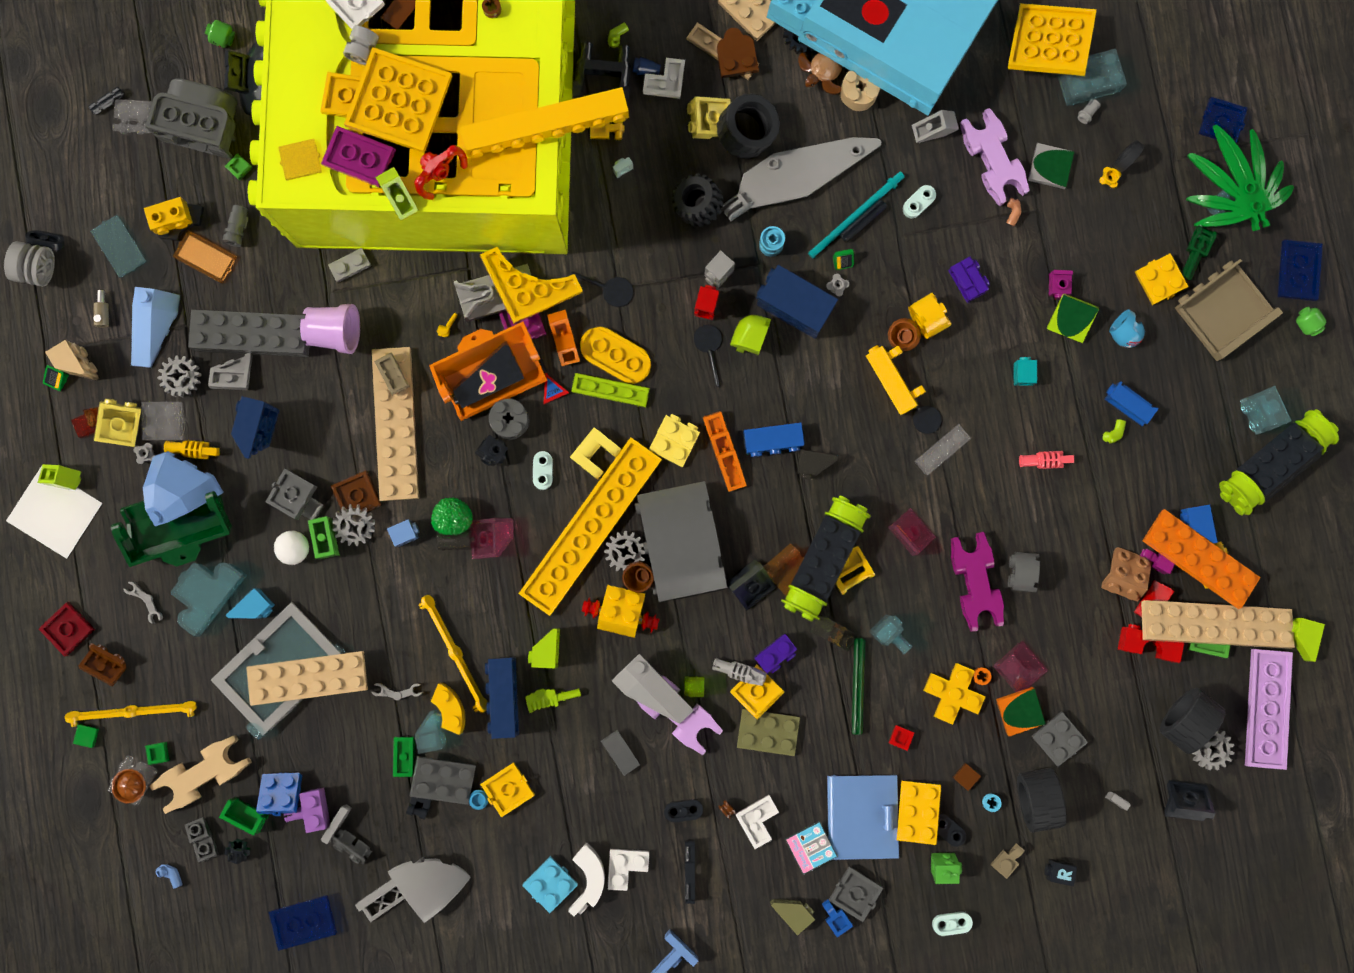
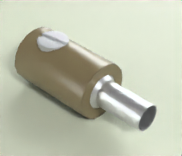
[94,290,109,328]

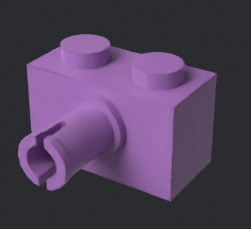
[284,788,330,833]

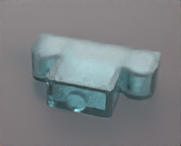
[171,563,247,637]

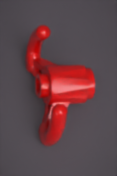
[414,145,468,200]

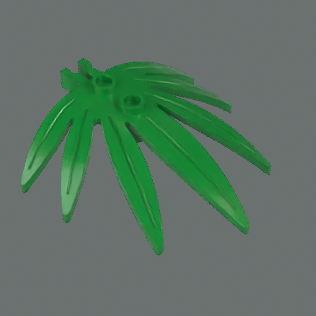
[1186,125,1294,231]

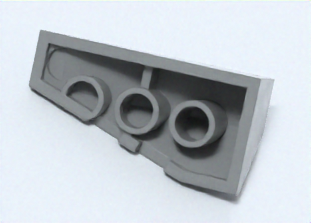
[612,654,694,724]

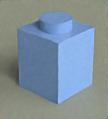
[387,519,420,547]

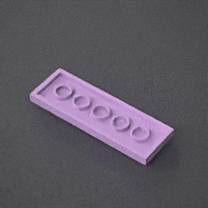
[1245,649,1293,770]

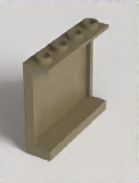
[1174,259,1283,361]

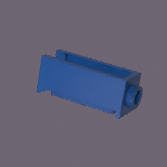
[1105,382,1159,426]

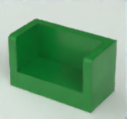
[219,797,269,836]

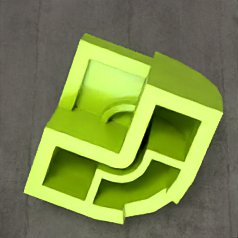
[730,315,771,355]

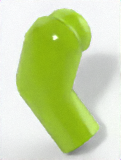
[608,22,629,48]
[1103,420,1126,443]

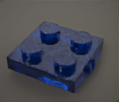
[1199,97,1247,143]

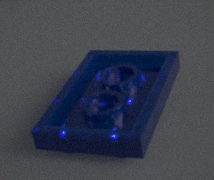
[1278,240,1323,301]
[269,895,337,951]

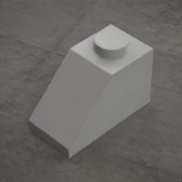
[912,110,959,143]

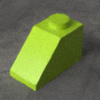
[376,167,419,221]
[37,465,81,490]
[1292,618,1325,662]

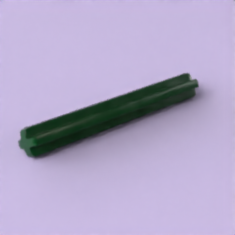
[852,638,865,735]

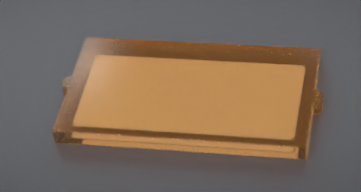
[173,230,237,283]

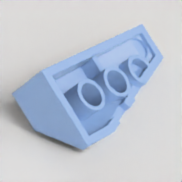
[131,287,180,368]

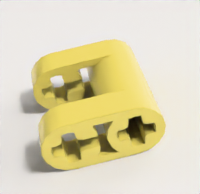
[570,428,622,479]

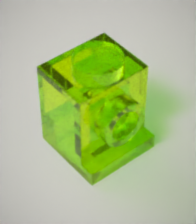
[684,676,704,697]

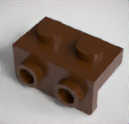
[78,643,127,687]

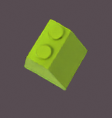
[528,628,560,668]

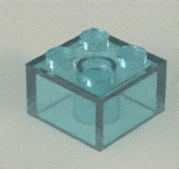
[1240,386,1291,435]

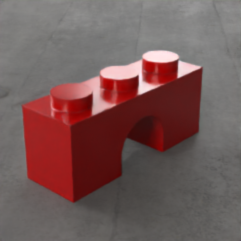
[1117,624,1184,663]

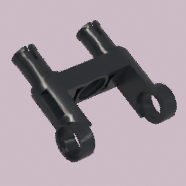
[573,42,631,102]

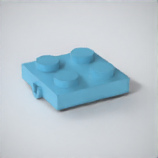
[522,856,578,913]

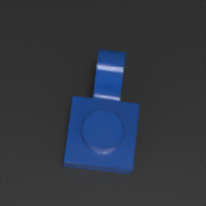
[822,899,853,937]

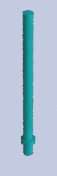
[808,172,905,259]

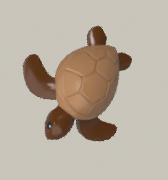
[798,53,843,94]

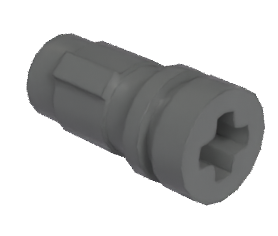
[222,205,248,247]

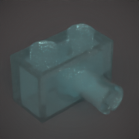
[869,615,912,655]

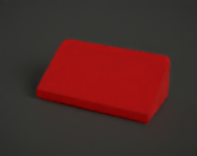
[1134,580,1174,618]

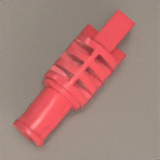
[1019,451,1074,469]

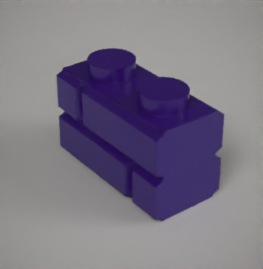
[948,256,990,303]

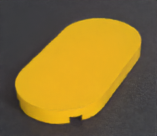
[580,327,651,384]

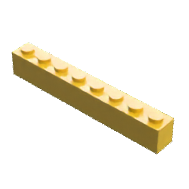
[459,87,629,158]

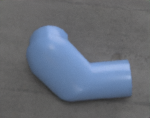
[156,864,183,889]

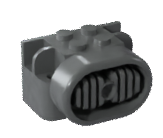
[145,78,238,159]

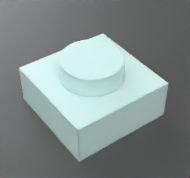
[613,157,633,178]

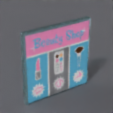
[785,821,838,875]

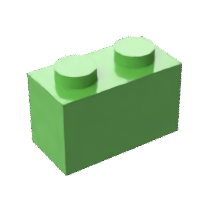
[308,516,339,559]

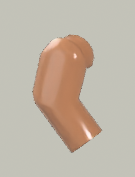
[1006,198,1022,226]

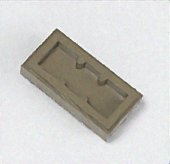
[374,352,410,396]

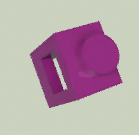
[1049,270,1073,300]

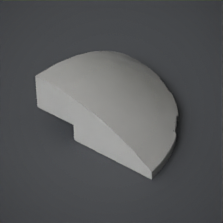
[388,859,471,923]

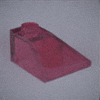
[471,518,514,559]
[993,641,1048,692]

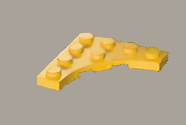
[480,247,583,324]

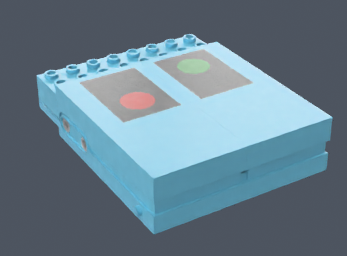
[767,0,998,116]

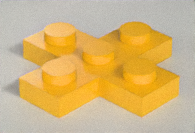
[923,663,985,725]

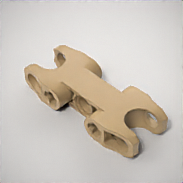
[150,735,252,814]

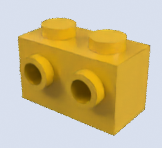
[144,197,193,235]

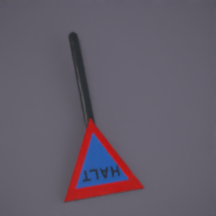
[533,340,569,404]

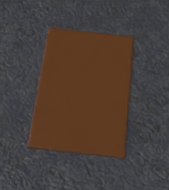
[380,0,416,30]

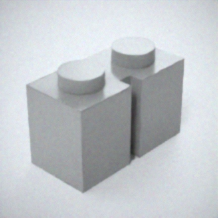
[704,250,735,288]

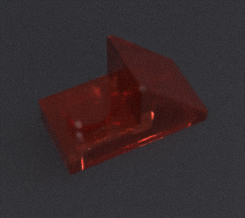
[71,407,99,438]

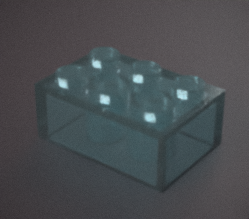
[1057,49,1127,106]

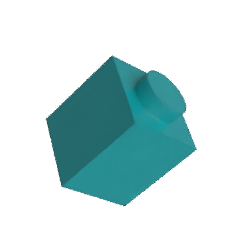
[1014,357,1037,386]

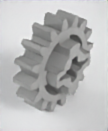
[157,355,202,397]
[332,504,375,546]
[604,531,645,572]
[1192,730,1234,770]

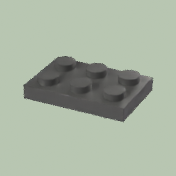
[410,756,476,805]

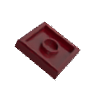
[39,602,95,657]

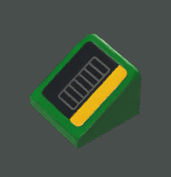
[833,249,854,270]
[43,365,69,392]

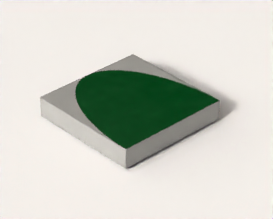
[1028,143,1074,189]

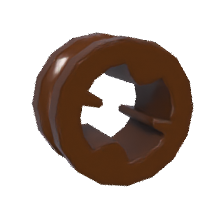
[482,0,502,19]
[718,800,737,819]

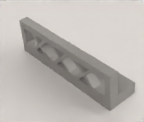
[355,857,425,922]

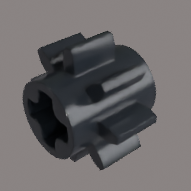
[225,839,251,864]

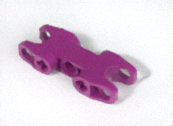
[951,532,1004,632]

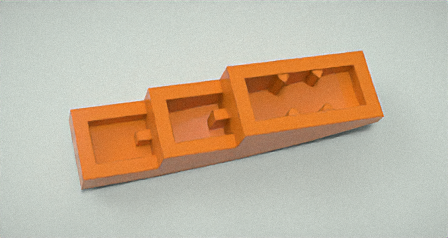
[703,411,747,492]

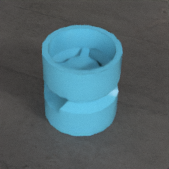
[759,226,785,257]

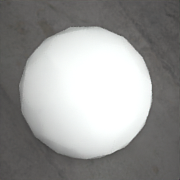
[274,531,309,565]

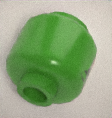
[205,20,235,48]
[1296,307,1326,336]

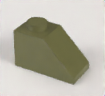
[770,899,815,936]

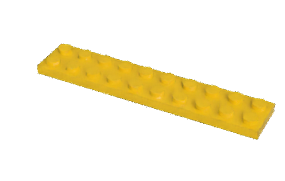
[518,437,662,616]

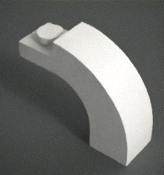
[568,843,605,916]

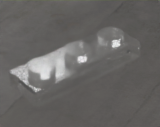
[914,424,971,476]

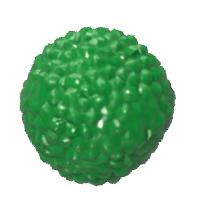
[431,498,473,535]

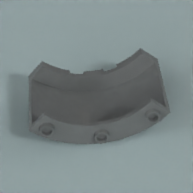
[635,481,727,602]

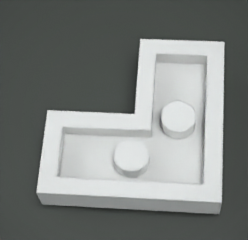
[643,58,685,99]
[735,795,779,849]
[608,849,649,891]

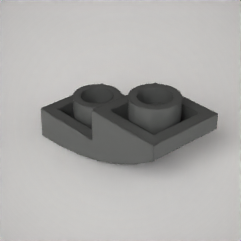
[601,730,640,776]
[185,817,219,863]

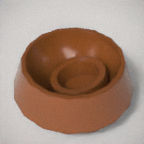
[888,318,921,351]
[112,769,146,804]

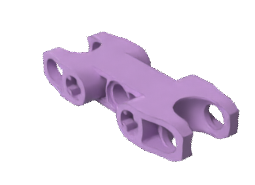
[960,108,1029,206]
[638,675,723,755]

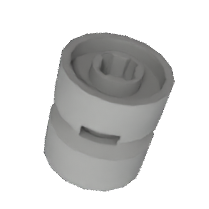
[343,25,379,65]

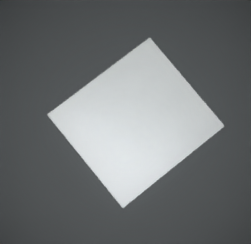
[6,466,102,559]

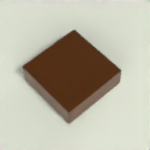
[952,763,981,791]

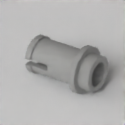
[1078,99,1101,124]

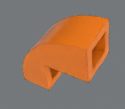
[547,310,580,366]

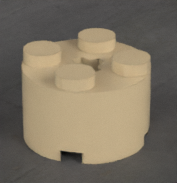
[840,71,880,111]

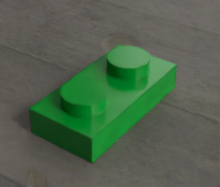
[393,737,414,777]

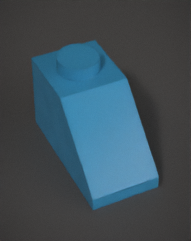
[226,588,275,618]

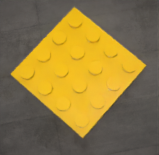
[1008,4,1096,76]
[344,47,452,153]

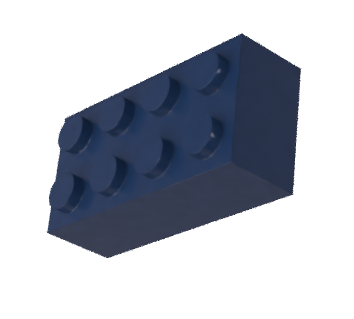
[485,657,519,739]

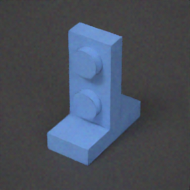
[651,929,699,973]

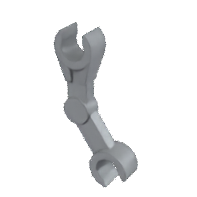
[124,582,163,623]
[372,683,423,700]

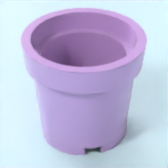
[300,304,360,354]

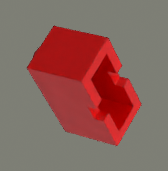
[694,285,719,320]

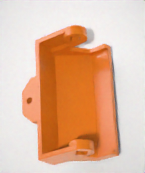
[429,321,547,421]

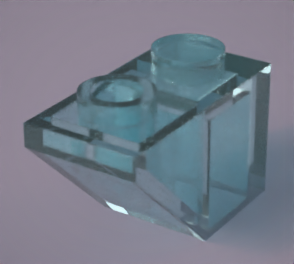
[415,709,446,754]

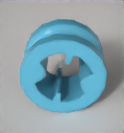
[982,793,1001,812]

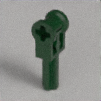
[1181,225,1217,280]

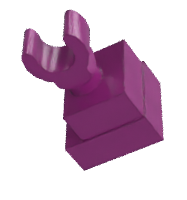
[1140,549,1175,574]

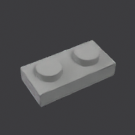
[328,248,371,283]

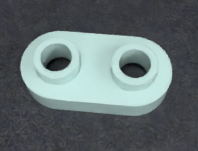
[903,185,936,218]
[533,451,553,490]
[932,912,973,936]

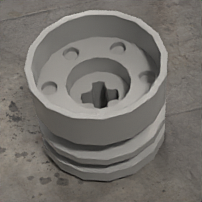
[4,241,55,287]

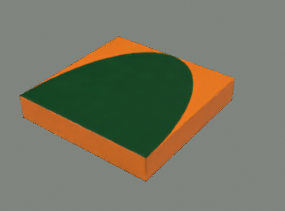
[996,687,1045,736]

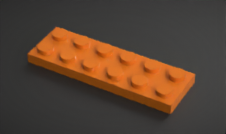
[1142,509,1261,609]

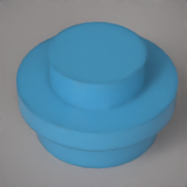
[469,790,488,810]

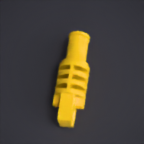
[164,440,220,459]

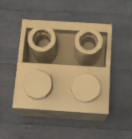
[45,340,99,380]

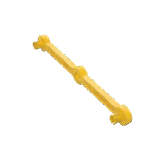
[419,595,488,712]
[65,701,197,727]

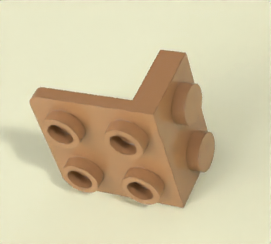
[1101,547,1152,602]

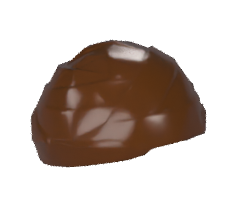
[622,561,654,593]

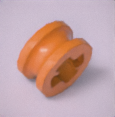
[973,667,991,685]

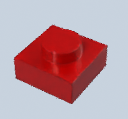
[888,725,914,751]

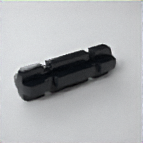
[88,87,124,115]

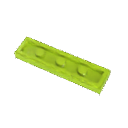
[571,373,650,408]

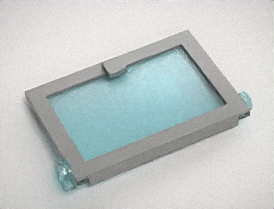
[211,602,345,740]

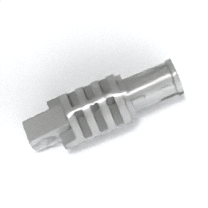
[712,658,766,686]

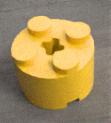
[908,293,951,339]

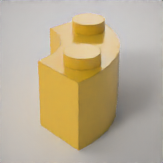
[431,683,465,735]

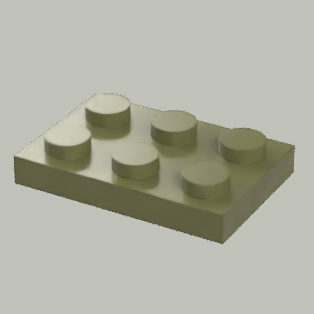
[737,709,800,756]

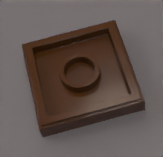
[331,470,382,512]

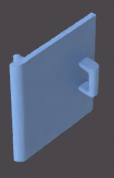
[827,775,899,860]

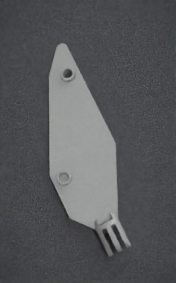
[721,137,881,221]

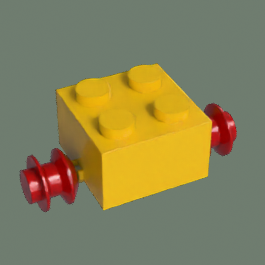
[582,585,659,638]

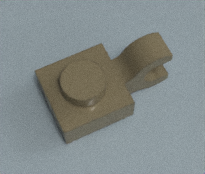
[990,843,1025,879]

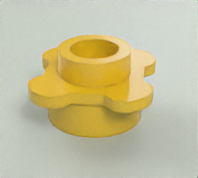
[1099,167,1121,188]

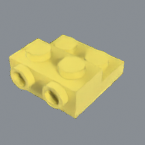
[687,97,730,139]
[94,399,141,447]
[649,414,700,468]

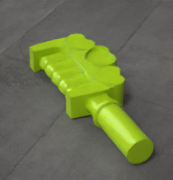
[526,688,581,713]

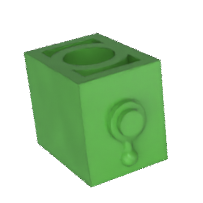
[931,853,962,884]

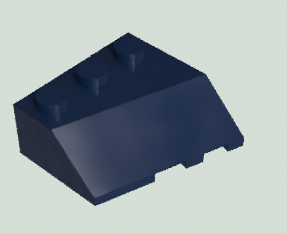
[231,396,279,459]

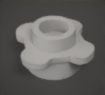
[827,274,849,296]
[133,443,155,464]

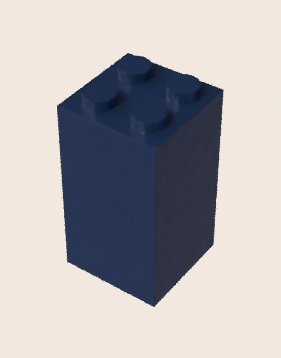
[756,265,838,339]

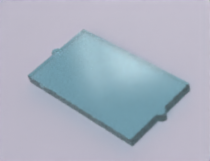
[90,215,147,278]

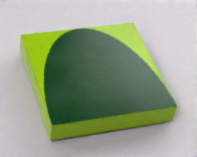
[1047,293,1099,343]

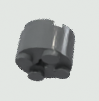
[489,399,529,440]
[1008,552,1040,592]

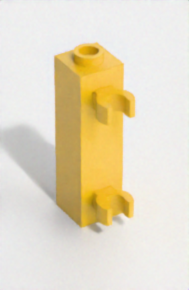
[866,345,926,415]

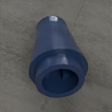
[632,56,661,75]

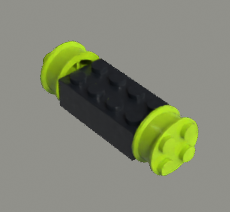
[1219,409,1339,516]
[781,496,871,622]

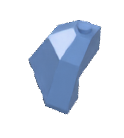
[143,451,223,526]

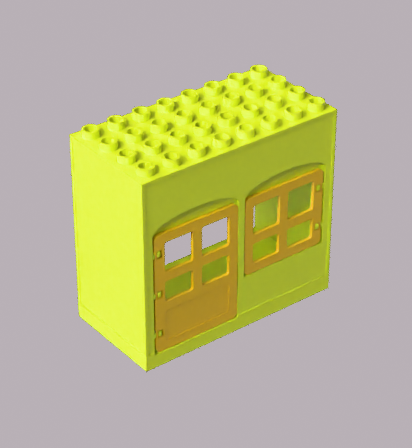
[248,0,575,254]

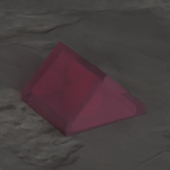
[888,508,935,556]

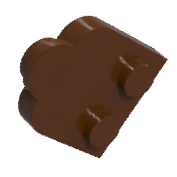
[716,28,759,78]

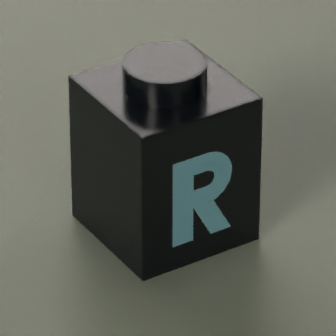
[1044,859,1077,886]

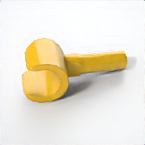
[437,313,458,337]

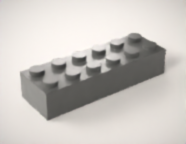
[188,310,309,357]

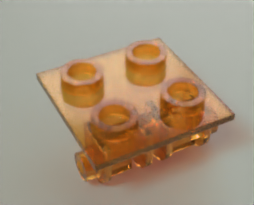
[764,543,804,596]

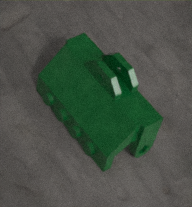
[111,491,232,567]

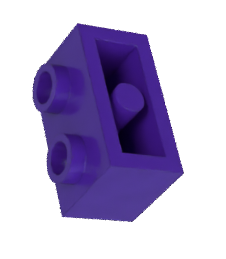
[754,634,797,674]

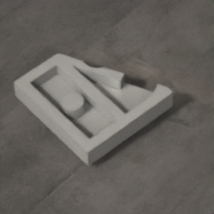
[208,353,253,390]

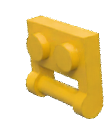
[836,546,875,595]

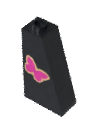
[452,341,524,408]

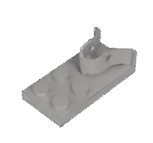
[454,264,531,322]

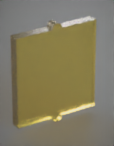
[278,139,322,181]

